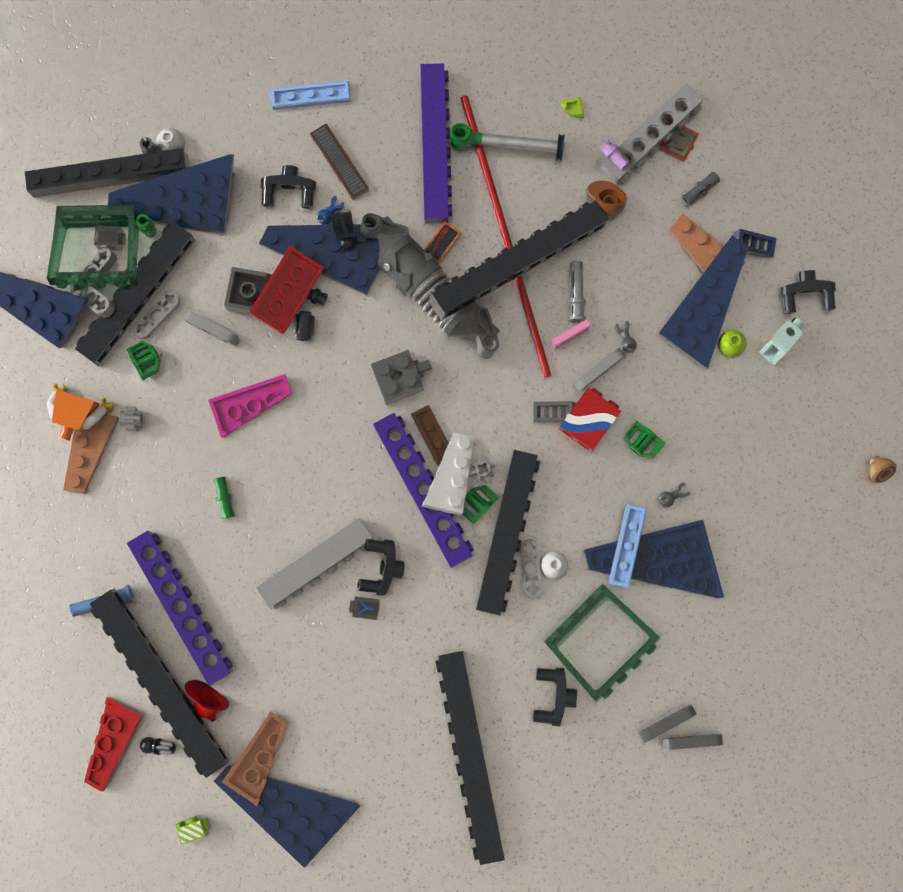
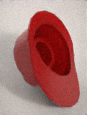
[184,680,229,721]

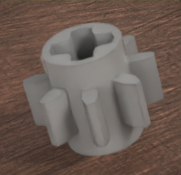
[119,406,143,431]
[470,457,495,482]

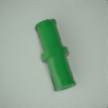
[136,214,157,238]
[212,476,235,519]

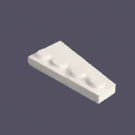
[421,432,474,515]

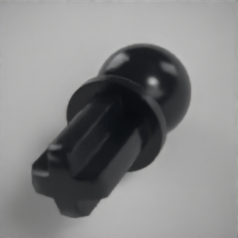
[140,737,176,755]

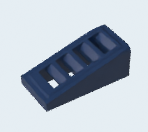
[733,229,776,258]

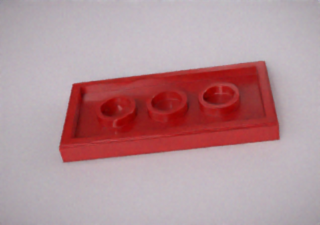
[248,245,324,335]

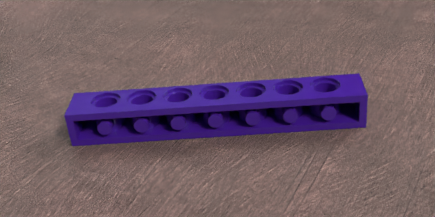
[373,413,474,568]
[127,530,233,686]

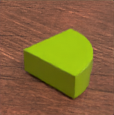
[561,97,584,118]

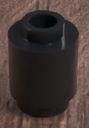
[293,311,315,341]

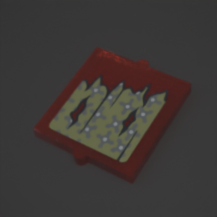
[658,119,699,162]

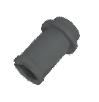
[140,137,158,154]

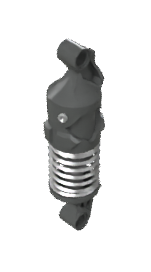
[359,213,500,359]

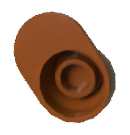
[588,180,627,215]

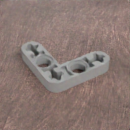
[70,248,116,318]

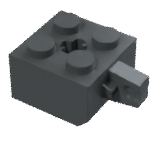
[224,267,271,315]
[371,349,432,405]

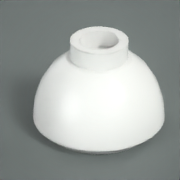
[156,128,184,151]
[540,551,568,580]

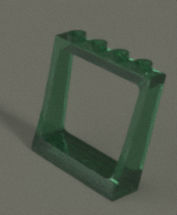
[46,205,139,289]
[544,584,660,703]

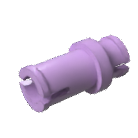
[600,139,630,170]

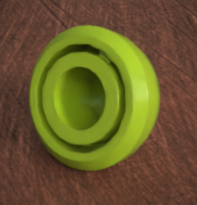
[718,329,747,357]

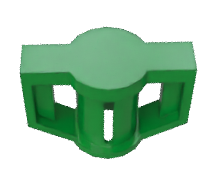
[126,341,161,381]
[625,421,665,458]
[463,485,499,524]

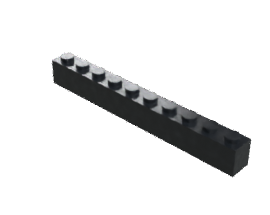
[428,200,609,321]
[90,588,230,778]
[435,651,505,865]

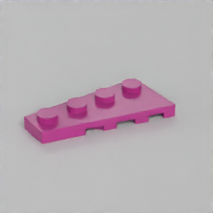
[208,374,292,438]

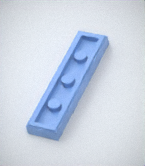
[270,80,351,110]
[608,504,647,589]

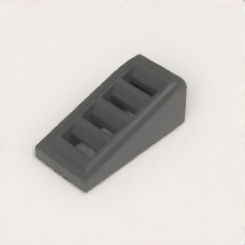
[533,401,576,423]

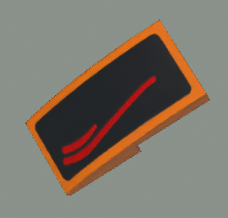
[424,221,462,264]

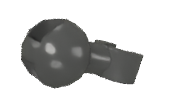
[615,321,637,353]
[659,483,691,507]

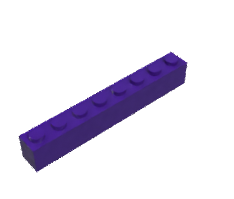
[420,63,452,224]

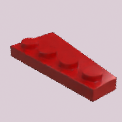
[84,697,144,792]

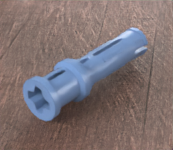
[69,584,134,617]

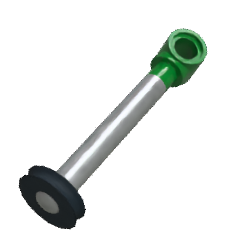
[450,123,565,162]

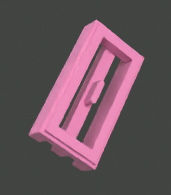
[551,319,590,349]

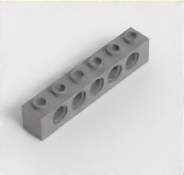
[600,83,703,185]

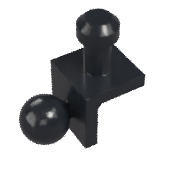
[331,211,357,251]

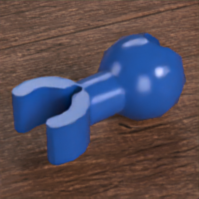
[316,196,344,225]

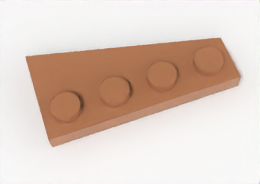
[669,213,746,272]
[63,415,119,494]
[222,711,287,806]

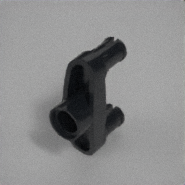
[260,165,316,209]
[779,270,836,314]
[357,539,405,596]
[533,667,577,727]

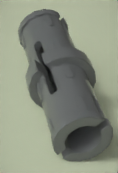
[682,171,721,206]

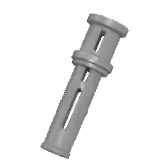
[568,261,586,323]

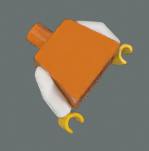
[47,384,113,441]

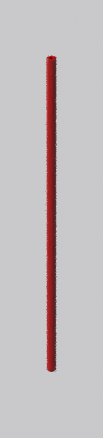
[460,95,552,378]

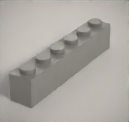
[256,518,374,610]

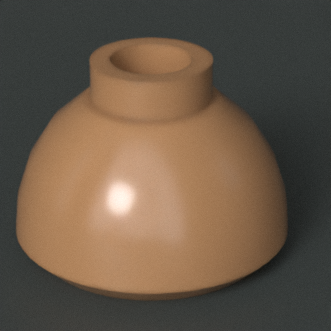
[869,456,897,483]

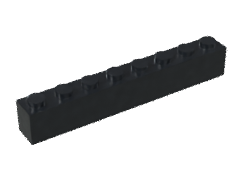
[24,148,189,198]
[75,221,195,367]
[476,450,540,616]

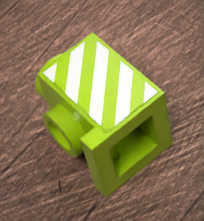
[175,816,210,845]

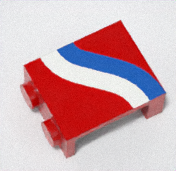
[559,388,621,453]

